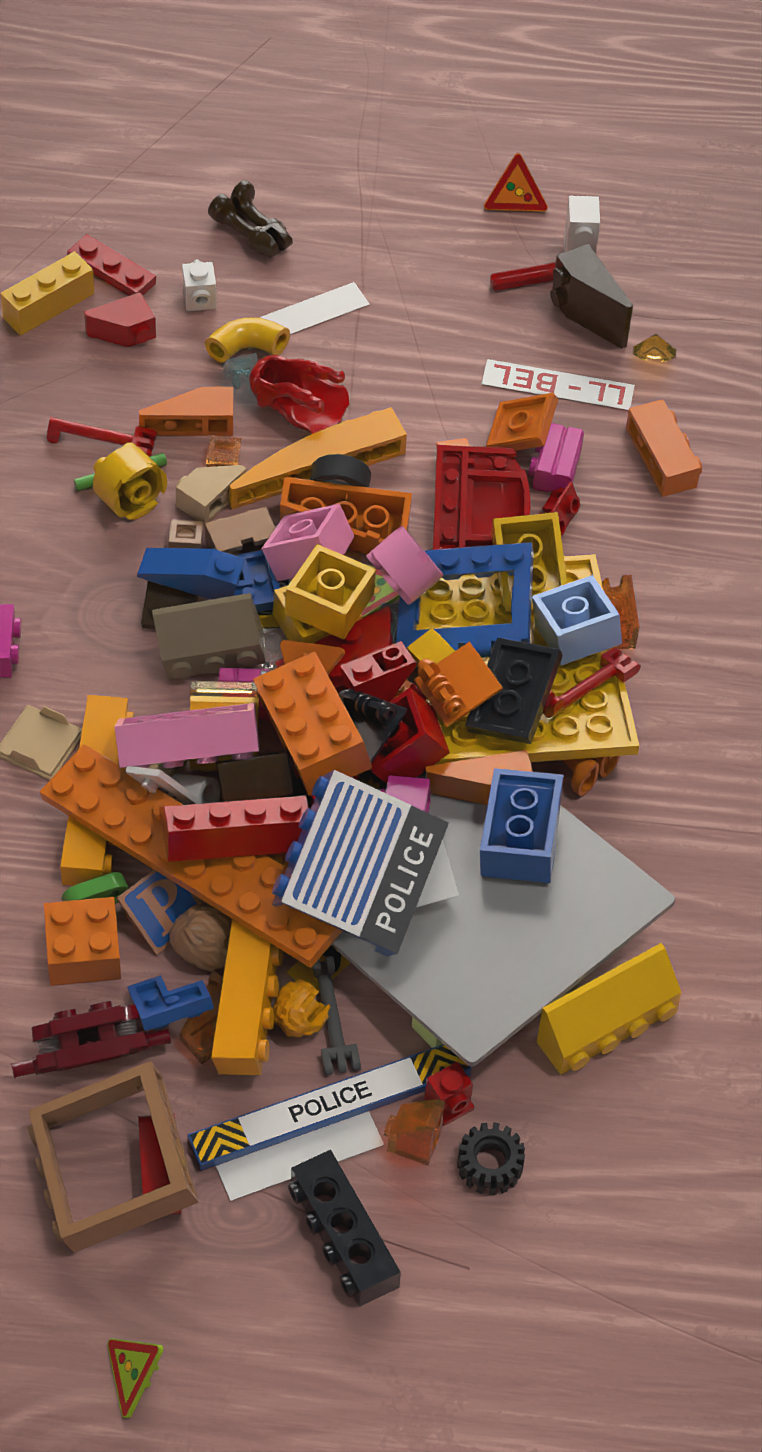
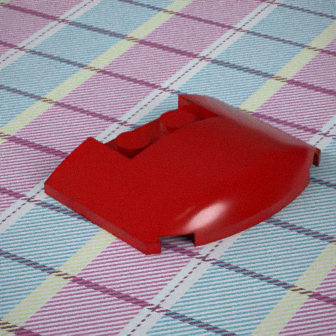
[432,444,531,550]

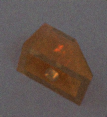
[384,1099,445,1166]

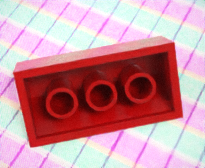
[159,796,308,862]

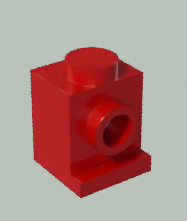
[424,1062,475,1126]

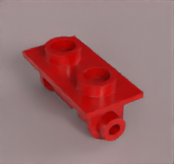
[539,482,581,536]

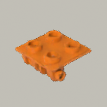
[414,641,503,727]

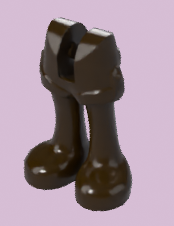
[208,180,293,258]

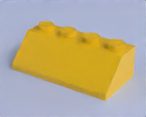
[537,943,682,1075]

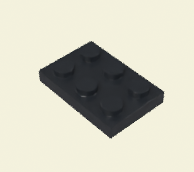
[465,637,563,744]

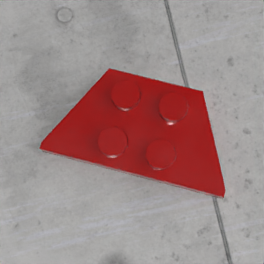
[275,606,393,695]

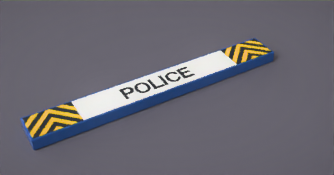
[188,1044,472,1171]

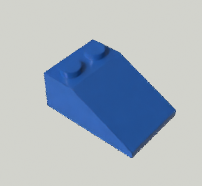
[480,768,563,883]

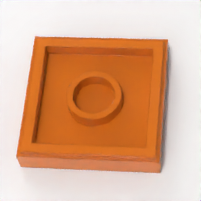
[486,392,558,451]

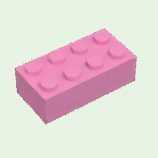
[115,703,259,768]

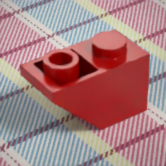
[340,641,416,702]

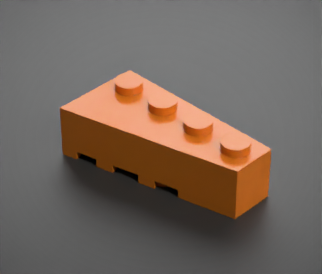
[280,477,412,555]

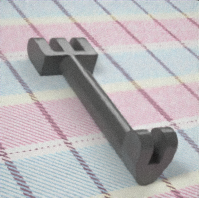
[312,956,361,1075]

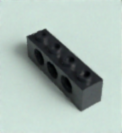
[288,1149,401,1307]

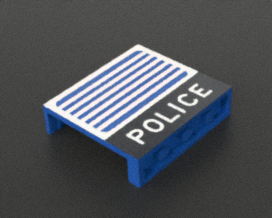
[272,770,449,957]

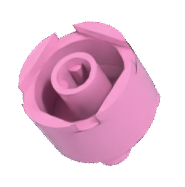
[366,526,444,605]

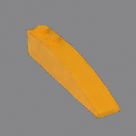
[229,407,407,509]

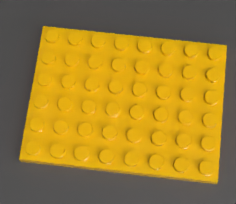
[416,554,639,765]

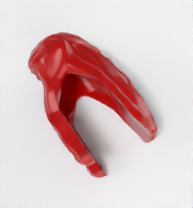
[249,355,350,434]

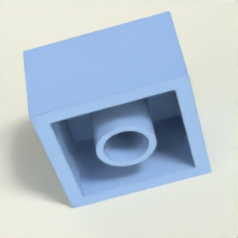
[532,575,622,665]

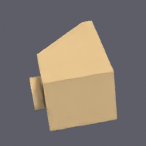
[175,465,246,526]

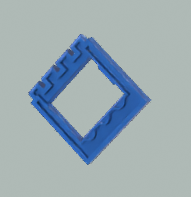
[396,542,534,662]

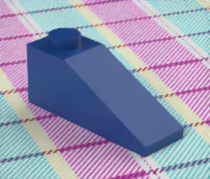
[137,548,245,600]

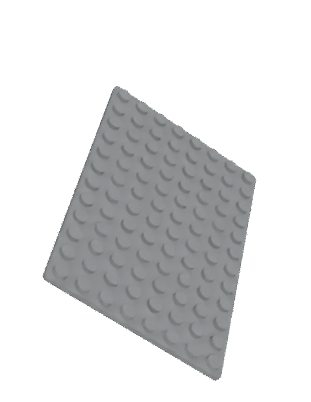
[219,748,675,1066]

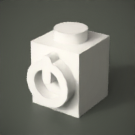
[182,259,216,312]

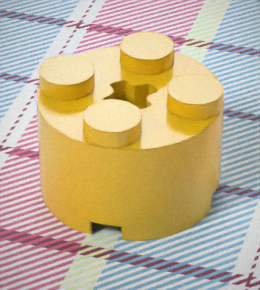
[93,443,168,520]

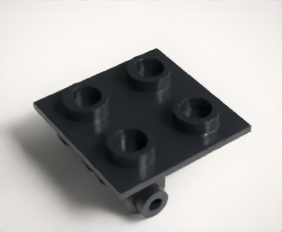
[339,688,408,763]

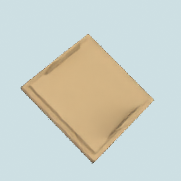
[0,705,82,781]

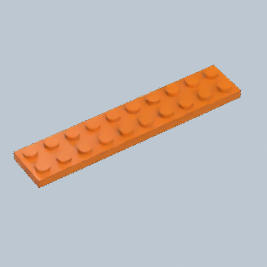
[39,744,342,968]

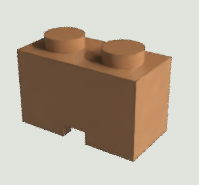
[205,507,276,556]

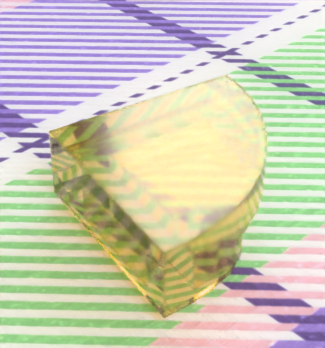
[633,334,676,362]

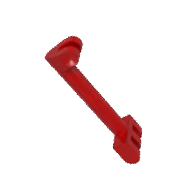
[46,417,157,457]
[543,647,641,718]

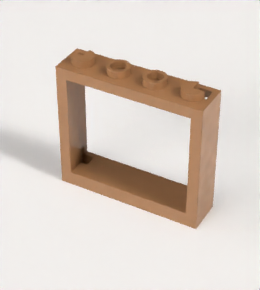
[27,1061,199,1253]

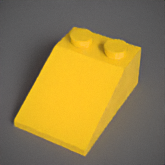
[491,512,568,614]

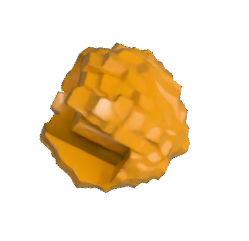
[273,979,331,1037]

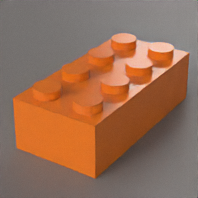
[253,651,372,796]

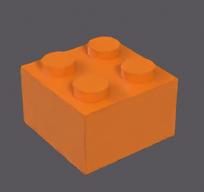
[43,897,121,986]

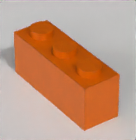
[626,399,702,497]

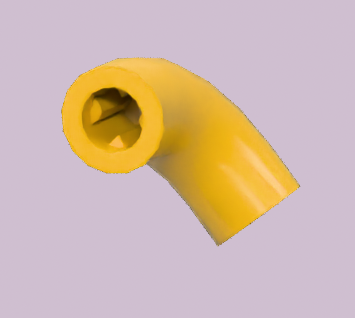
[204,317,290,363]

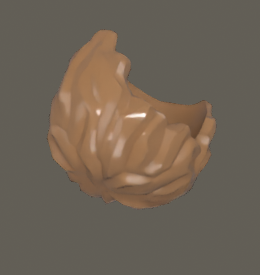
[169,904,232,973]

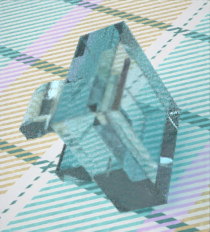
[222,353,258,389]

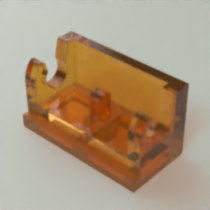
[602,575,640,649]

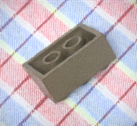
[152,593,266,680]

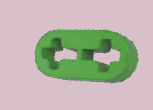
[61,872,129,904]

